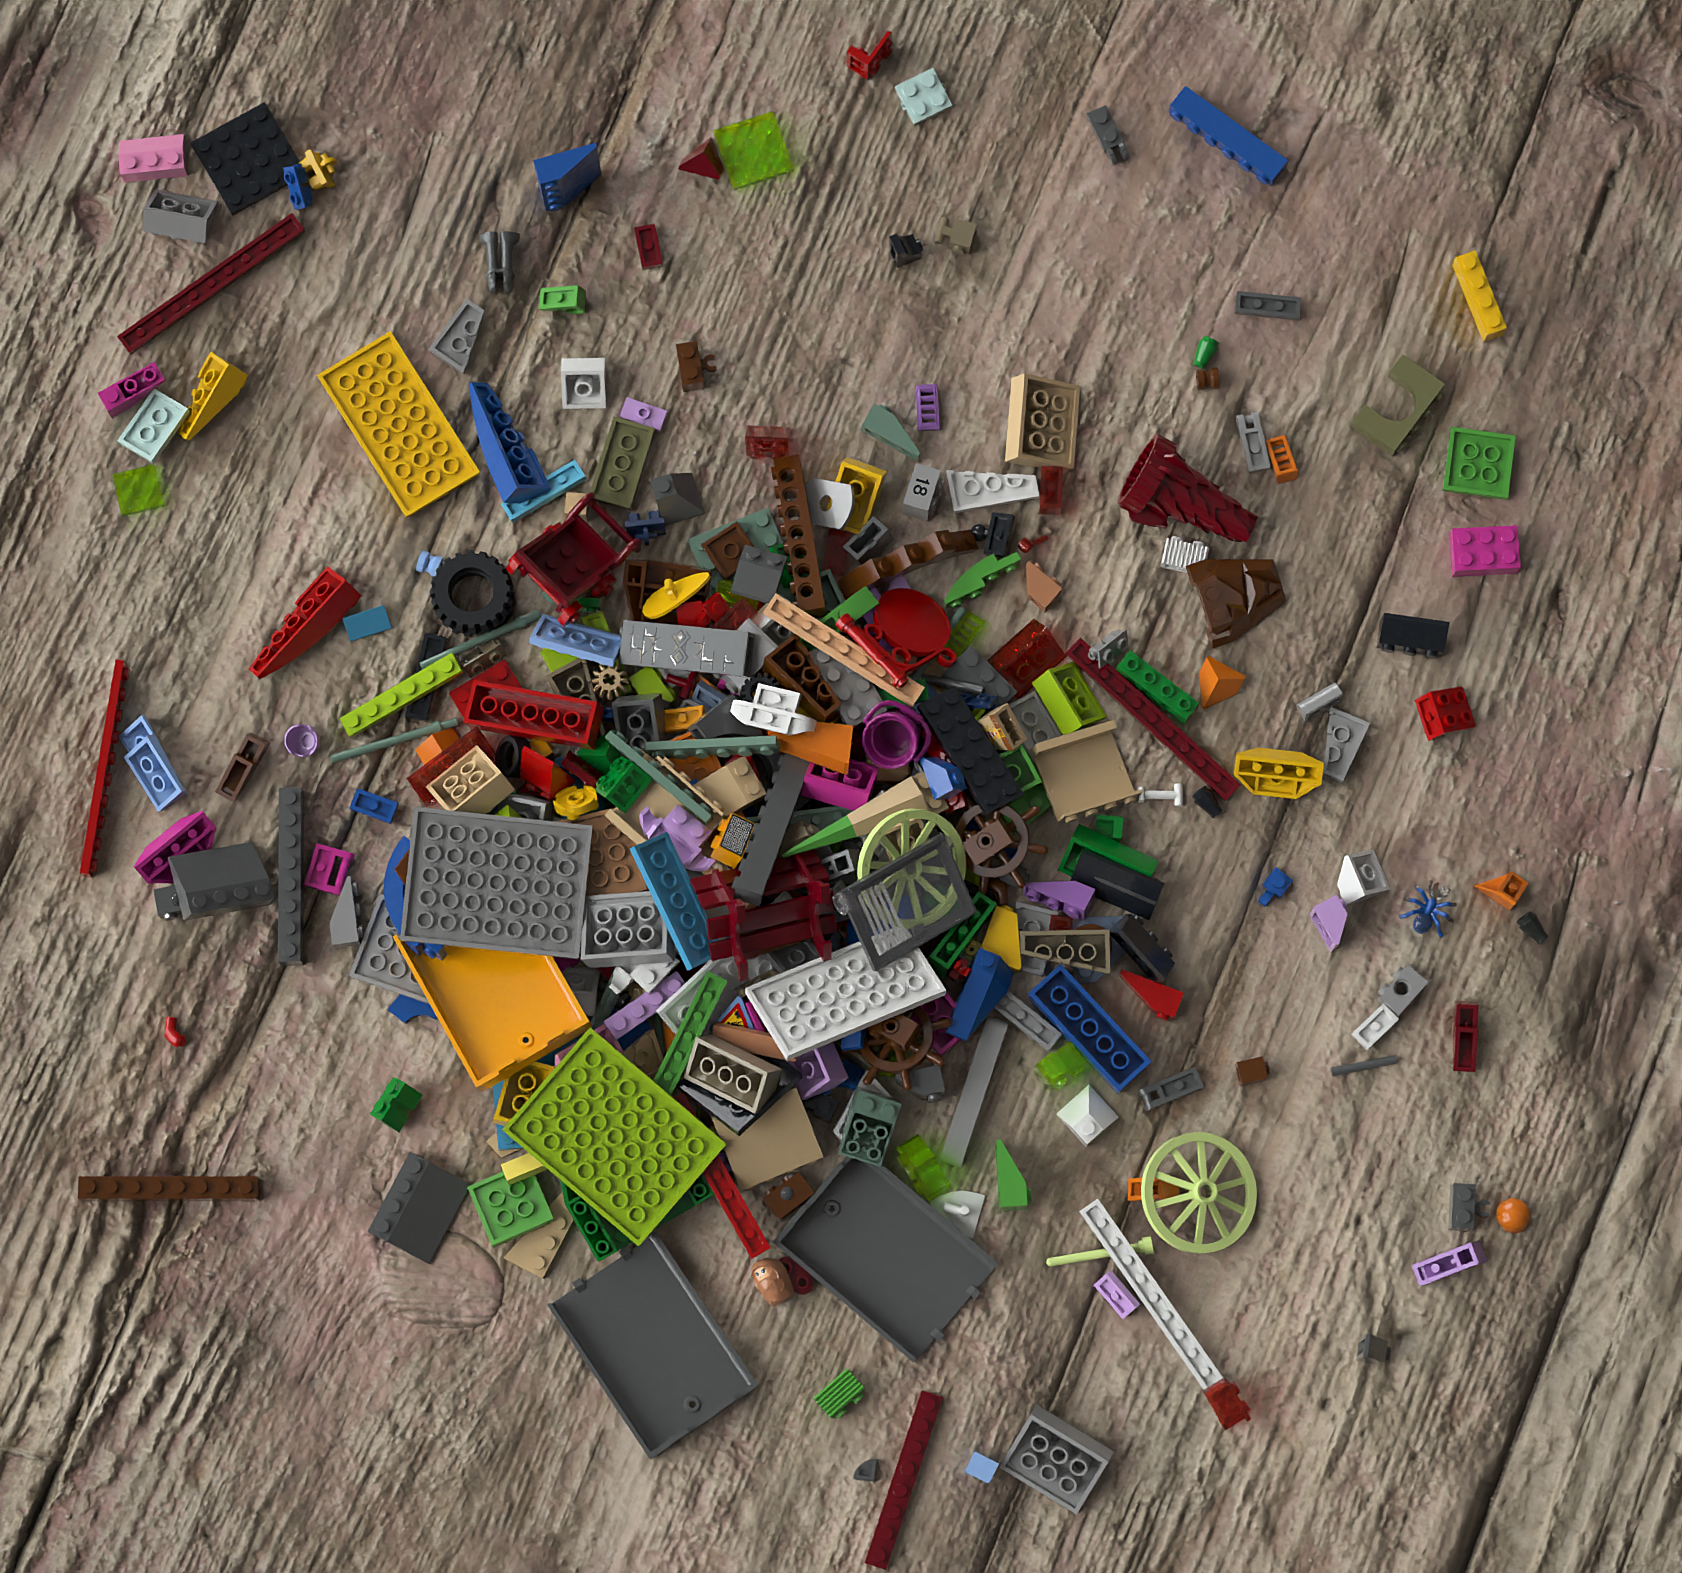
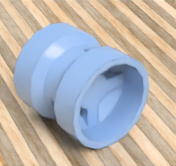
[416,550,444,576]

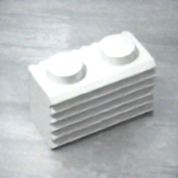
[1160,536,1209,573]

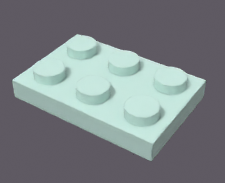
[117,389,190,464]

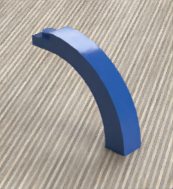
[384,836,448,961]

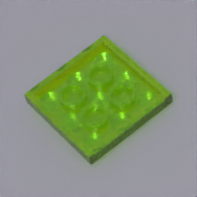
[713,111,794,191]

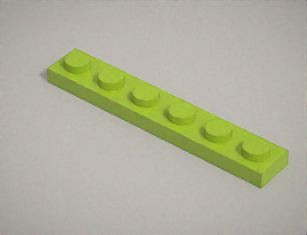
[340,653,464,739]

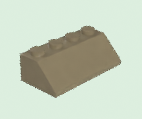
[684,1034,782,1114]

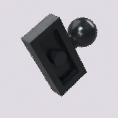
[971,512,1015,558]

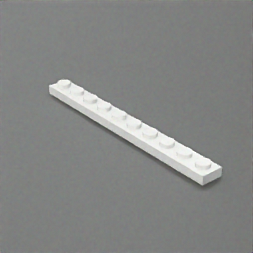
[1079,1199,1227,1397]

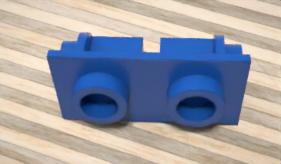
[283,163,313,209]

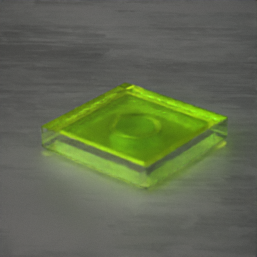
[112,464,164,517]

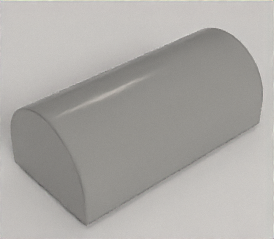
[1296,683,1343,722]

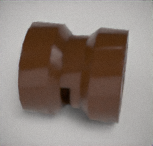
[1196,367,1220,391]

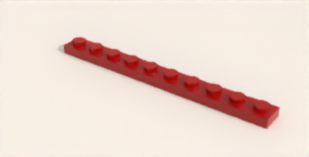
[80,659,130,878]

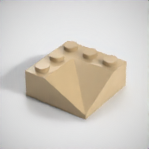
[426,745,515,814]

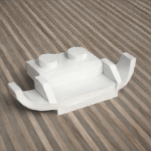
[730,683,817,736]
[609,957,680,994]

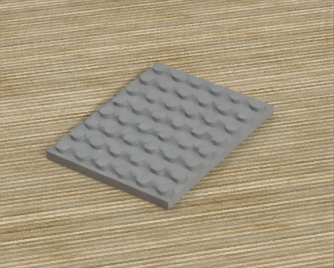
[400,807,592,959]

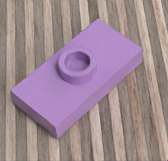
[619,397,668,432]

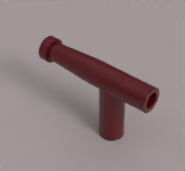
[666,672,698,700]

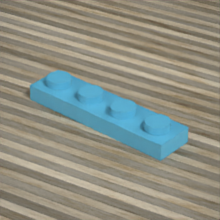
[501,460,587,524]

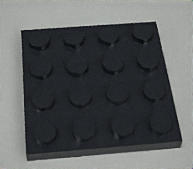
[190,102,307,216]
[677,1053,803,1136]

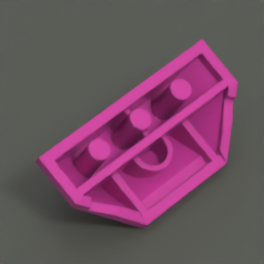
[134,811,216,884]

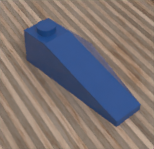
[945,948,1014,1041]

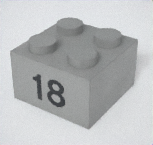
[903,463,944,521]

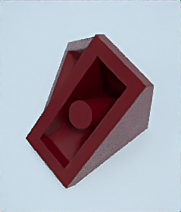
[678,137,724,180]

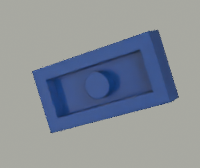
[349,788,399,824]

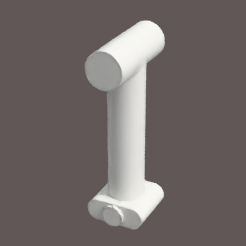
[1138,783,1183,807]

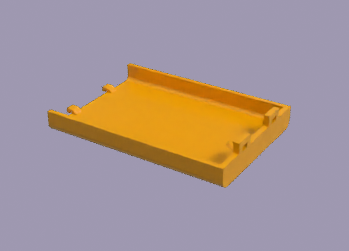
[393,934,592,1091]

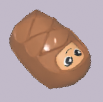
[751,1258,794,1306]

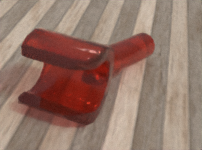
[1017,535,1048,553]

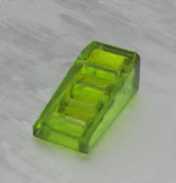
[945,610,985,657]

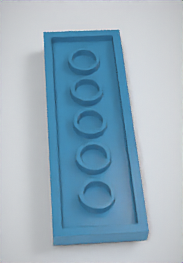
[630,832,719,971]

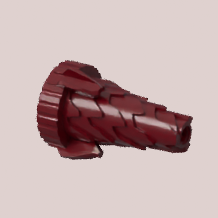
[1117,433,1259,542]

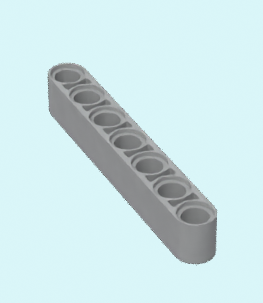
[940,1016,1009,1168]

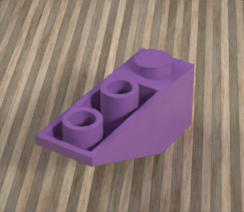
[1024,881,1095,920]

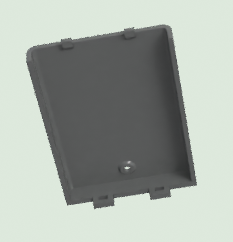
[773,1156,998,1363]
[547,1232,759,1460]

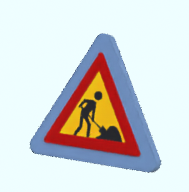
[710,996,755,1031]

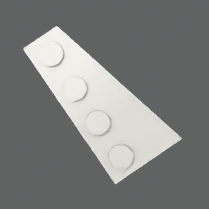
[946,470,1039,513]

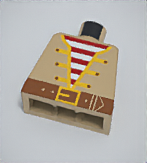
[978,703,1027,751]

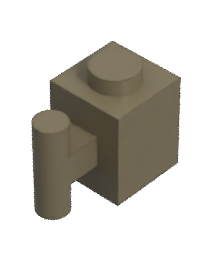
[934,217,977,255]

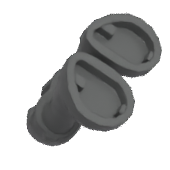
[479,231,520,293]

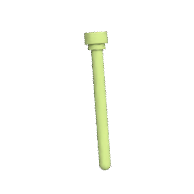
[1046,1236,1154,1266]

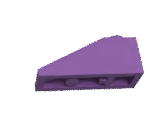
[1412,1240,1488,1286]

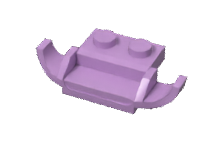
[639,804,716,871]

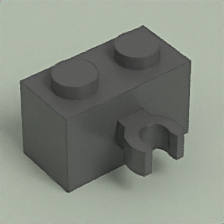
[1448,1183,1490,1232]

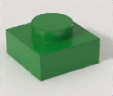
[578,598,601,614]

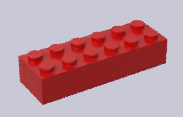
[463,680,604,750]

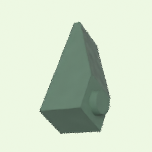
[862,404,920,462]

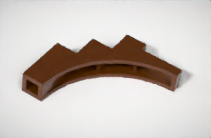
[838,529,979,600]

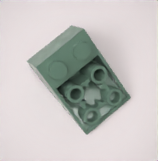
[838,1086,902,1167]

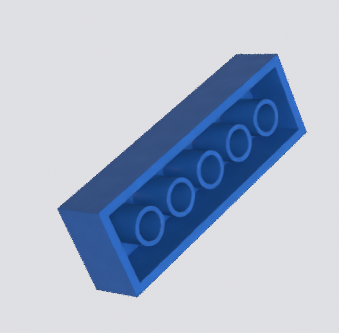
[1027,964,1152,1095]

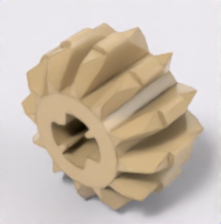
[591,665,629,701]

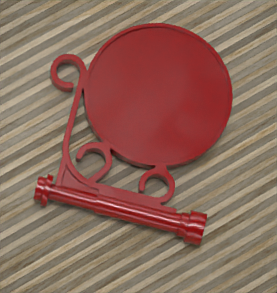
[835,588,957,689]

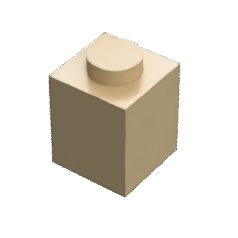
[564,492,589,521]

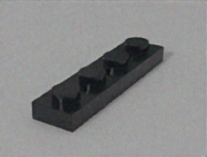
[405,633,447,722]

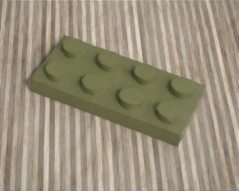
[590,416,655,511]

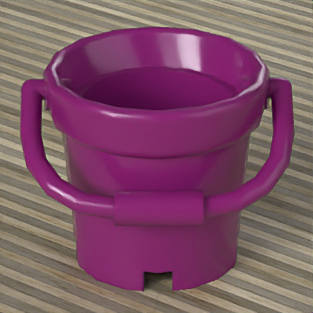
[862,700,931,769]

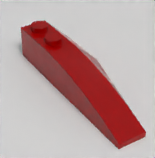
[248,566,362,679]

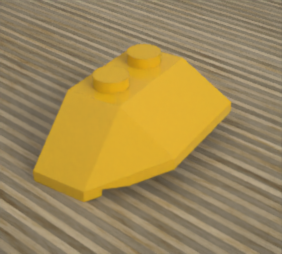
[1234,747,1324,799]

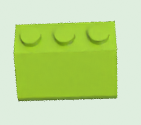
[1032,662,1107,735]

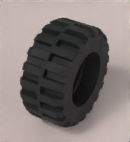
[430,550,515,637]

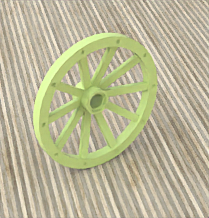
[857,809,966,929]
[1141,1132,1257,1254]

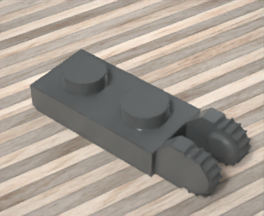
[1086,105,1129,165]

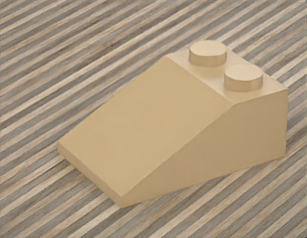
[693,756,766,819]

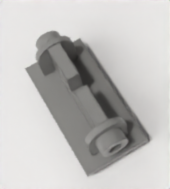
[1088,629,1128,669]

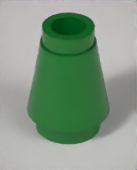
[1193,336,1219,370]

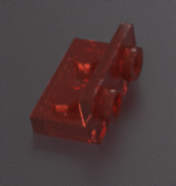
[1202,1377,1251,1430]

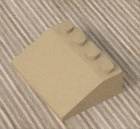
[1005,373,1080,470]

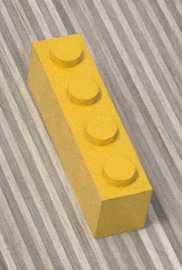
[1452,250,1507,343]

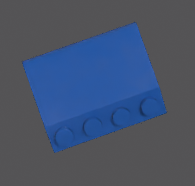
[533,143,602,212]

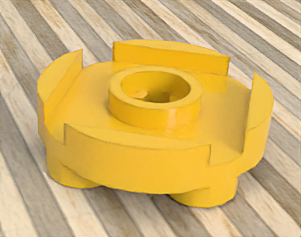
[553,785,599,820]

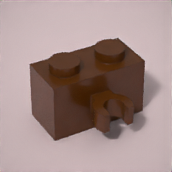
[676,341,717,392]

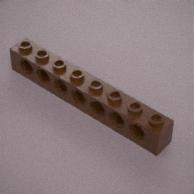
[771,454,827,619]

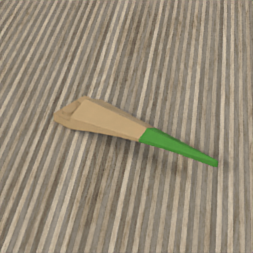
[782,771,949,858]

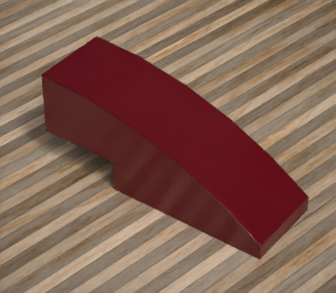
[1453,1001,1479,1072]

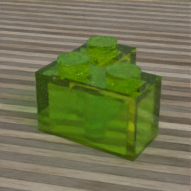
[1034,1041,1086,1091]
[896,1134,951,1201]

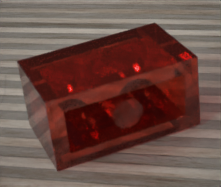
[1039,466,1063,515]

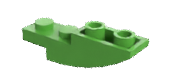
[944,552,1021,609]
[800,586,879,652]

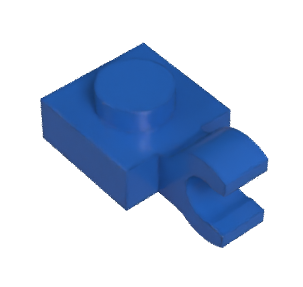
[1258,867,1293,907]

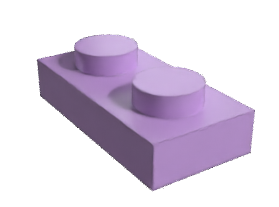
[1094,1270,1140,1319]

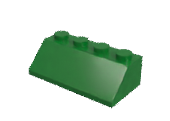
[1058,824,1159,877]

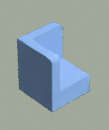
[964,1452,999,1483]

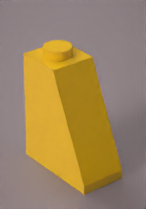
[981,905,1021,973]

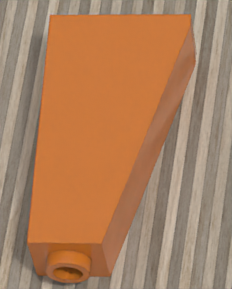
[767,722,853,775]

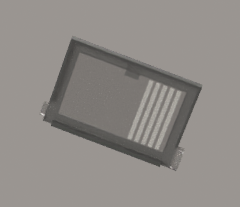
[833,833,977,972]

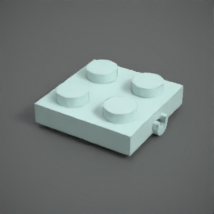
[895,68,952,125]

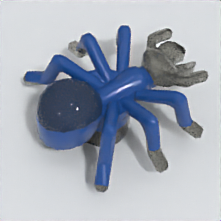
[1399,880,1457,938]

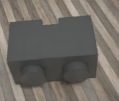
[843,516,894,566]

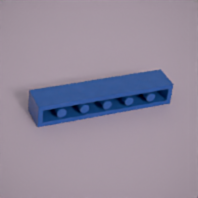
[1169,86,1288,186]

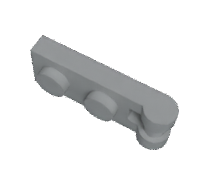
[1236,412,1270,474]

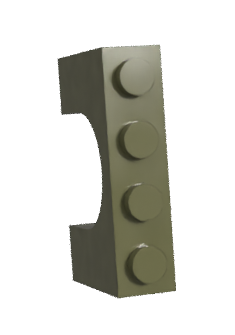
[1350,354,1445,456]

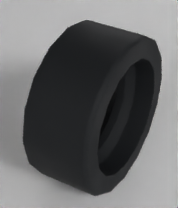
[495,736,532,778]

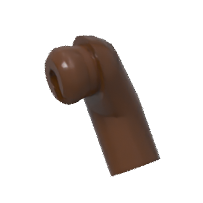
[987,877,1008,906]

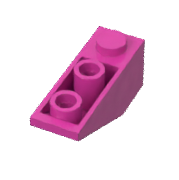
[98,362,165,418]

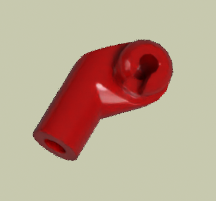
[164,1017,186,1047]

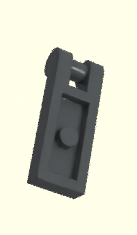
[1138,1067,1204,1111]

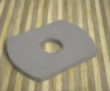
[805,478,855,530]

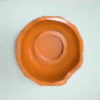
[1496,1198,1530,1234]

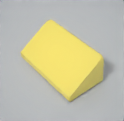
[501,1153,547,1185]

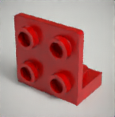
[847,30,893,80]
[1415,686,1476,741]

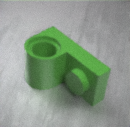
[539,285,586,314]

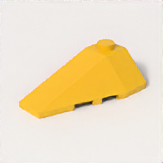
[177,352,248,441]

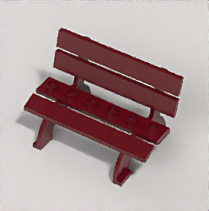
[690,850,837,982]

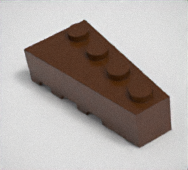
[762,633,842,723]

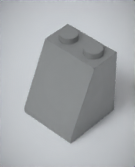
[713,618,778,697]

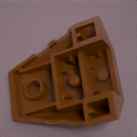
[623,559,712,625]

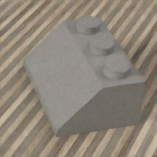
[142,189,218,243]

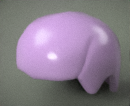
[284,724,320,757]

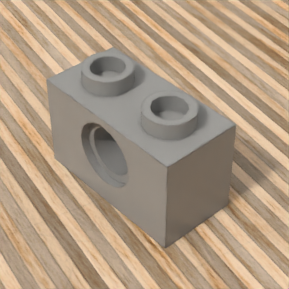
[1377,965,1428,1017]

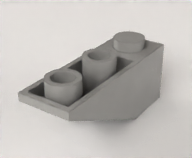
[330,876,364,948]

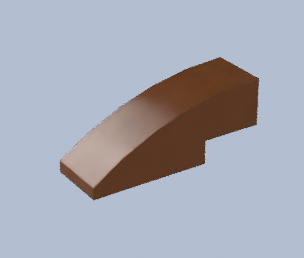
[215,732,270,802]

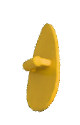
[643,572,711,619]

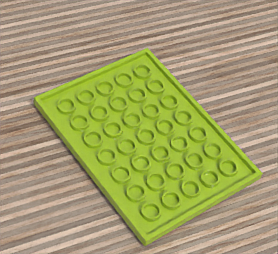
[502,1027,727,1246]

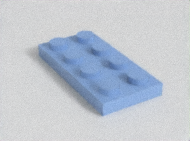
[529,614,621,667]

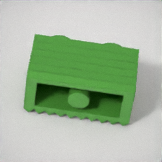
[813,1368,865,1419]

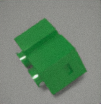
[370,1077,423,1132]

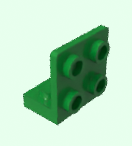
[595,756,653,813]

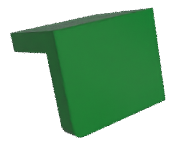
[1095,815,1123,842]

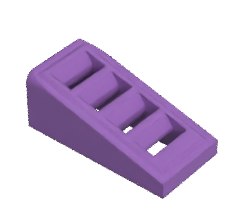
[916,384,940,431]

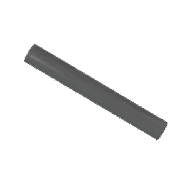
[921,674,985,694]
[1330,1055,1397,1076]

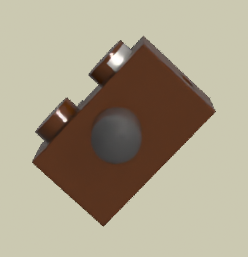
[763,1172,814,1222]

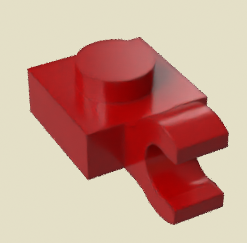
[693,592,732,628]
[947,957,971,981]

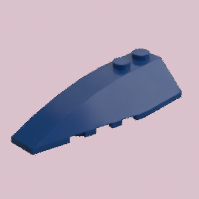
[469,382,551,504]

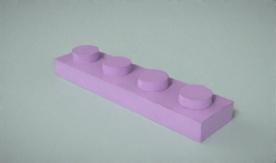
[603,971,685,1041]

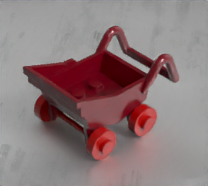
[506,492,642,627]

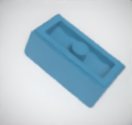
[343,605,392,642]

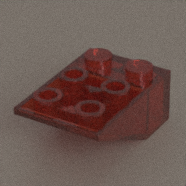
[745,425,791,460]

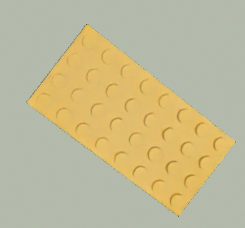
[317,331,480,519]

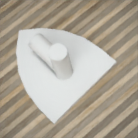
[929,1191,985,1238]

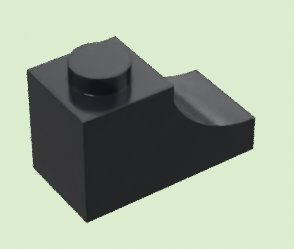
[889,234,923,268]

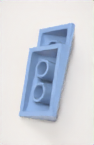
[119,715,188,812]

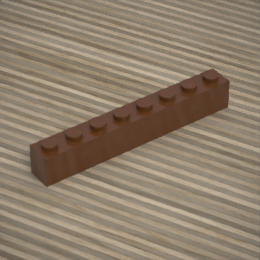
[78,1176,260,1201]

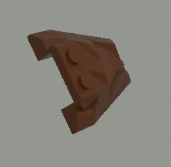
[1185,559,1287,649]

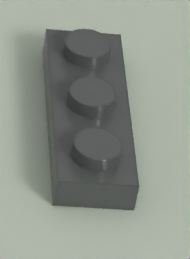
[1234,291,1301,321]

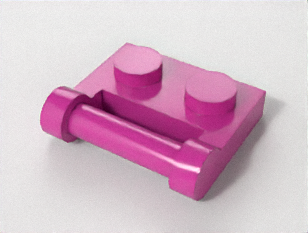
[304,843,355,897]

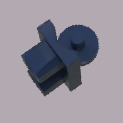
[625,511,666,546]

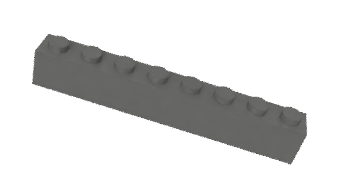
[732,753,810,906]
[278,787,304,966]

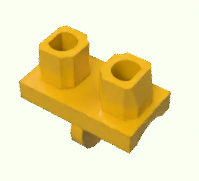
[299,149,337,190]

